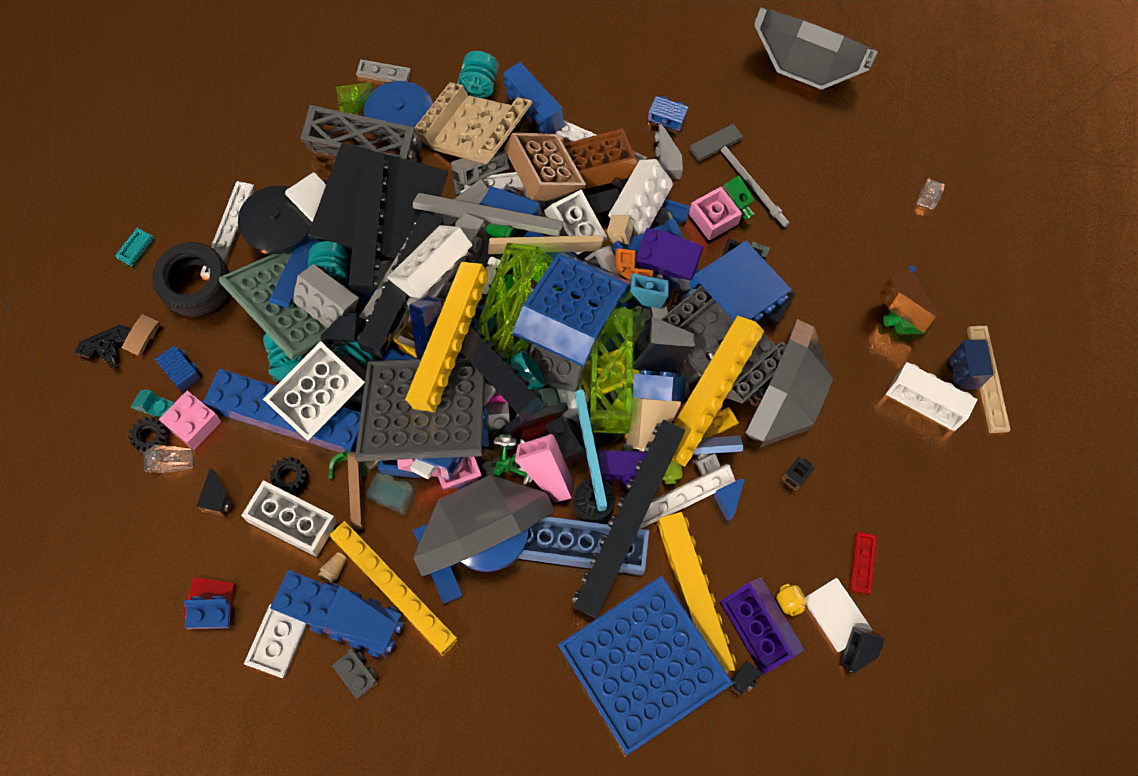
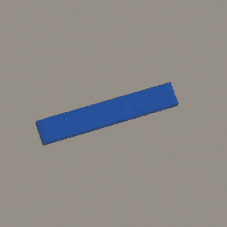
[269,238,320,308]

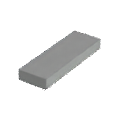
[356,59,411,82]

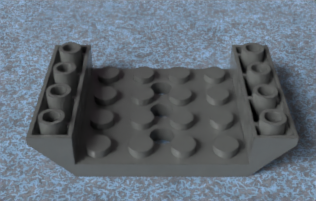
[660,285,787,404]

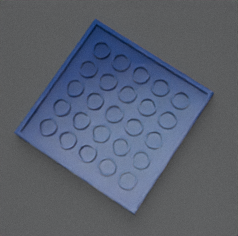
[558,576,734,756]

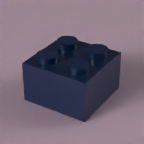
[949,340,993,390]

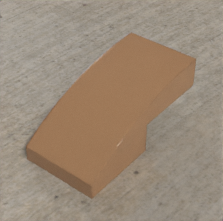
[122,314,160,356]

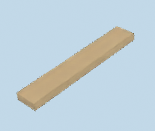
[488,235,603,254]
[967,326,1010,433]

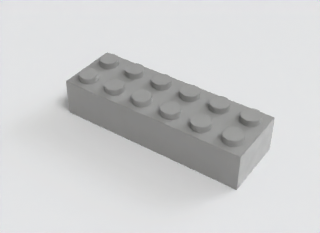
[407,213,489,330]

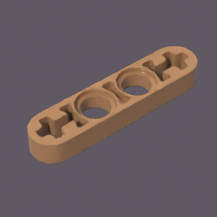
[348,452,364,530]

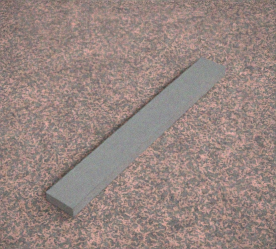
[413,193,563,236]

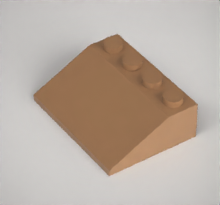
[504,133,586,201]

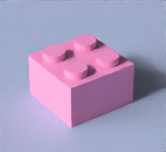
[689,187,742,240]
[159,391,222,450]

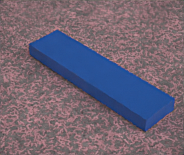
[413,524,463,605]

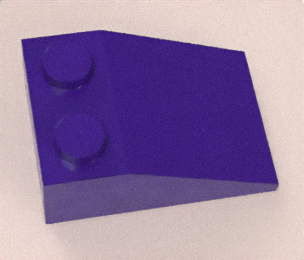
[635,228,704,281]

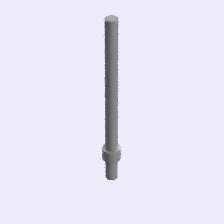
[721,146,790,228]

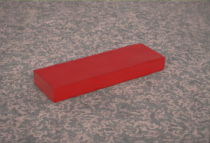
[849,531,877,595]

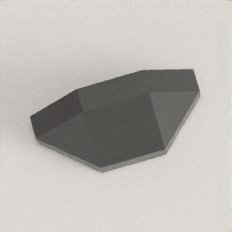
[754,7,878,90]
[745,319,834,448]
[413,475,555,576]

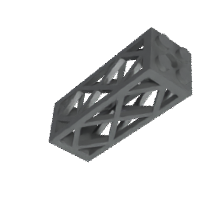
[300,105,421,162]

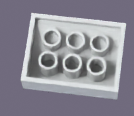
[263,341,365,441]

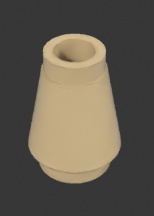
[318,552,347,584]

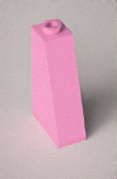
[515,434,574,503]

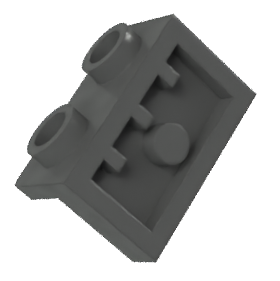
[332,648,378,700]

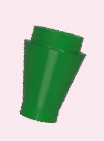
[486,223,515,238]

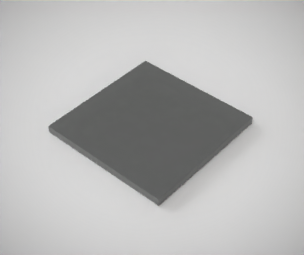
[355,357,485,462]

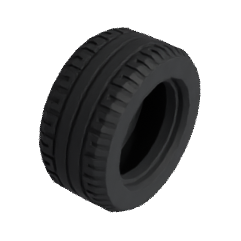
[152,242,230,317]

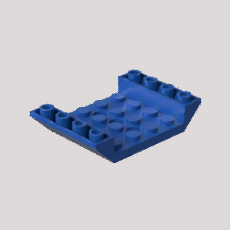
[512,253,630,367]

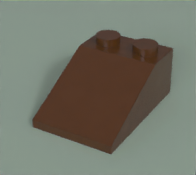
[879,269,939,333]

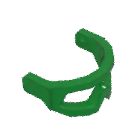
[329,452,366,479]

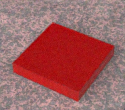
[183,577,236,619]

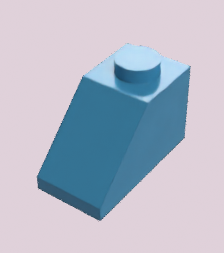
[630,273,668,309]

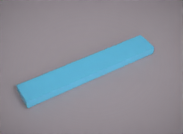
[575,390,607,511]

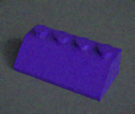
[720,578,805,674]

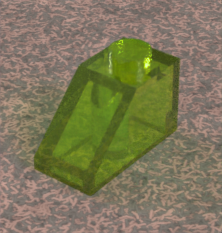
[336,82,373,114]

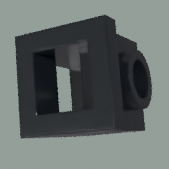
[781,456,815,491]
[731,661,764,696]

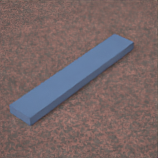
[624,436,743,455]

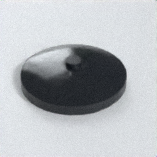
[238,186,312,254]

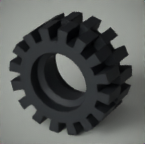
[128,417,169,455]
[270,456,309,495]

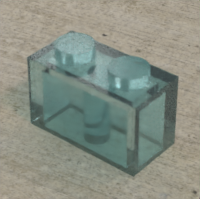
[366,473,415,515]

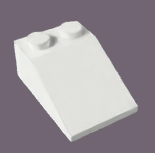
[544,190,608,255]

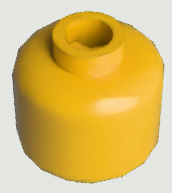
[776,584,807,616]

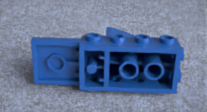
[270,570,404,658]

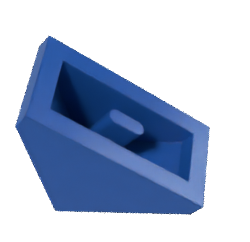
[714,479,745,521]

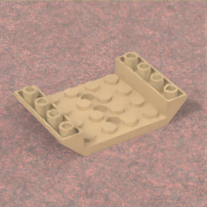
[415,82,532,164]

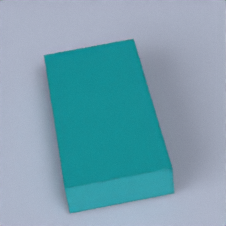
[115,228,154,267]

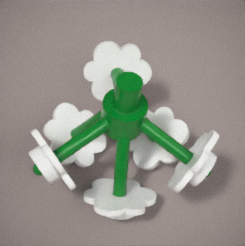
[482,434,532,486]

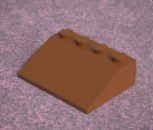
[563,128,637,194]

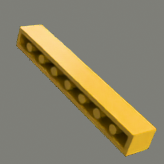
[405,262,489,412]
[672,315,764,467]
[657,512,736,674]
[329,521,458,656]

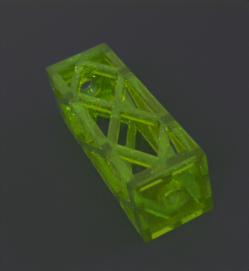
[476,242,554,364]
[589,307,633,433]

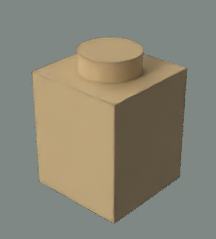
[607,215,634,244]

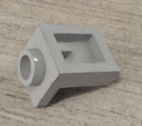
[692,453,720,476]

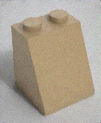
[627,397,681,451]

